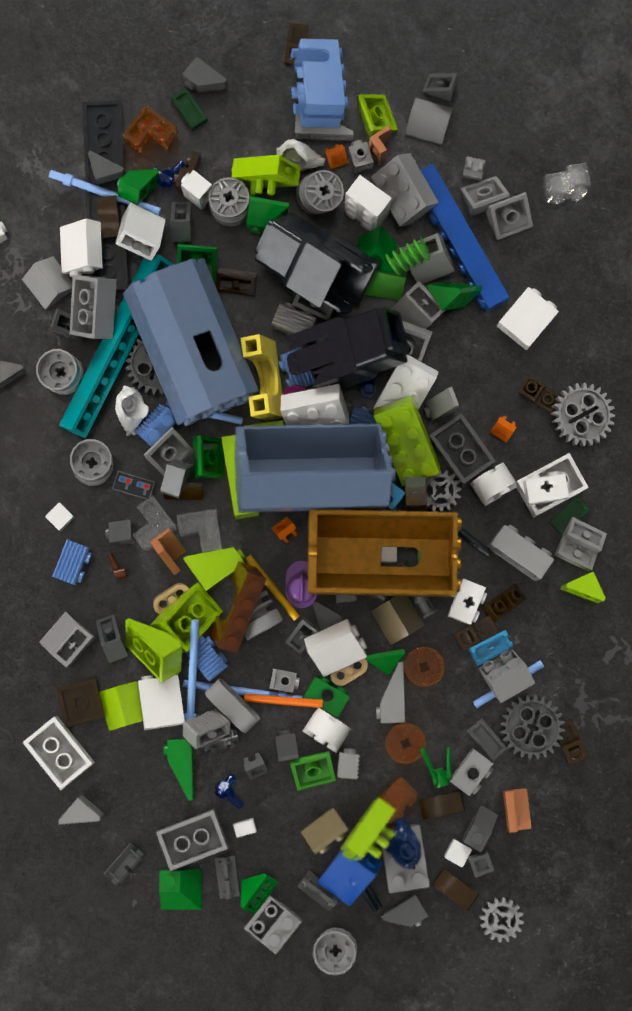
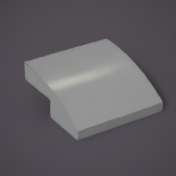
[555,517,607,572]

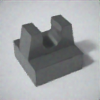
[243,752,269,780]
[468,850,494,878]

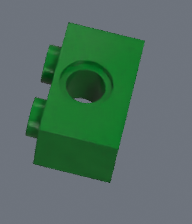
[303,675,350,718]

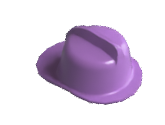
[286,560,317,608]

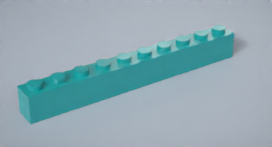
[59,254,174,438]

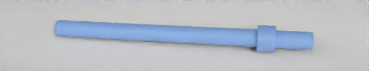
[49,170,161,216]
[184,620,199,721]
[183,679,302,698]

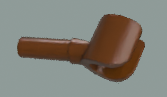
[108,553,127,579]

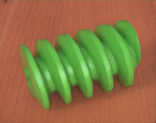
[385,236,430,275]

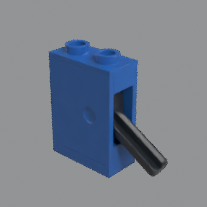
[317,850,383,912]

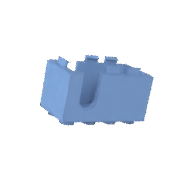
[291,39,348,128]

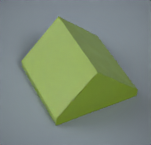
[357,94,398,138]
[560,572,606,603]
[100,681,143,731]

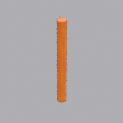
[244,694,324,708]

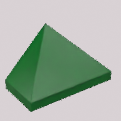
[365,649,405,676]
[241,873,279,915]

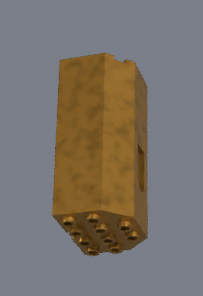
[308,510,461,597]

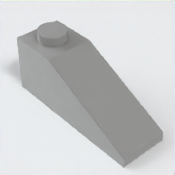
[295,115,353,141]
[423,387,459,423]
[376,662,405,723]

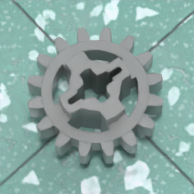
[426,470,462,512]
[479,897,524,943]

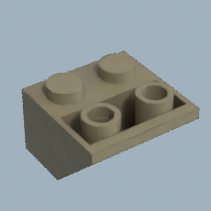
[301,807,348,854]

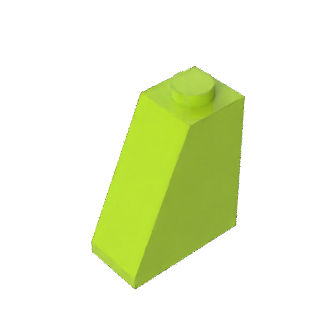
[183,547,246,592]

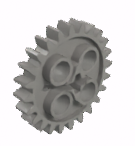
[551,383,615,447]

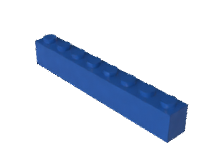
[420,163,509,312]

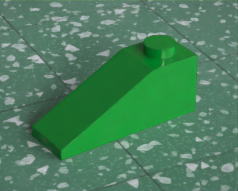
[164,739,194,801]

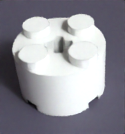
[470,462,518,506]
[303,708,351,753]

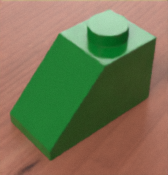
[117,169,160,205]

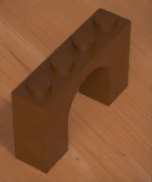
[210,561,266,654]

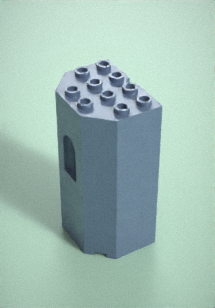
[123,258,259,426]
[235,424,395,513]

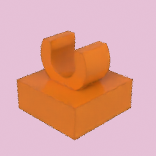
[325,144,348,170]
[490,416,517,443]
[271,517,297,543]

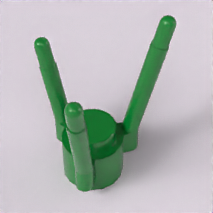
[420,745,452,788]

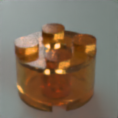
[403,647,445,687]
[385,723,426,764]

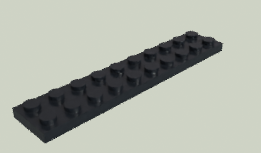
[83,100,129,292]

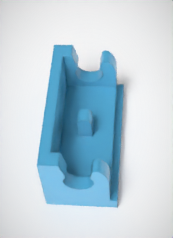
[388,482,406,511]
[468,630,513,666]

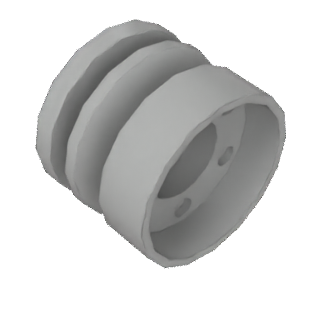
[296,170,344,215]
[208,177,250,226]
[36,349,84,395]
[70,439,113,486]
[244,591,283,641]
[313,927,358,975]

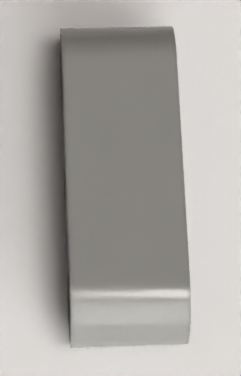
[205,678,260,733]

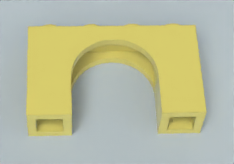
[241,334,283,421]

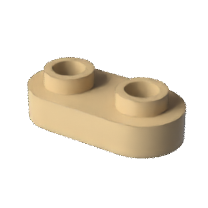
[153,583,189,614]
[331,658,368,686]

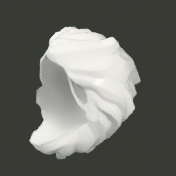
[276,139,325,171]
[115,385,149,436]

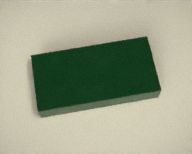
[171,87,208,131]
[548,495,591,536]

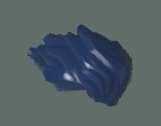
[386,817,421,870]

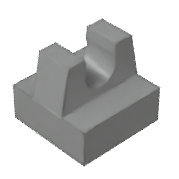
[462,157,486,181]

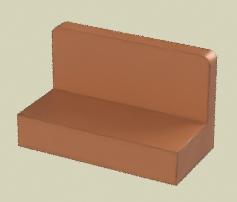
[369,126,391,165]
[150,529,186,575]
[503,788,531,833]

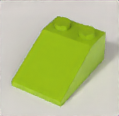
[150,582,223,653]
[125,618,182,683]

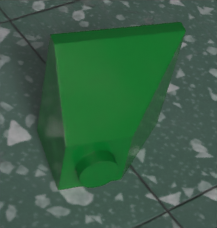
[246,196,289,234]
[159,868,202,910]

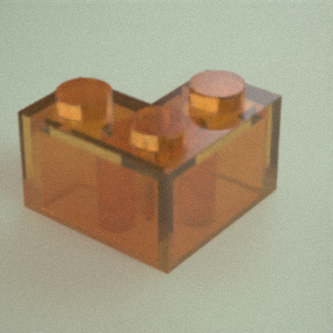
[122,105,178,153]
[378,775,418,824]

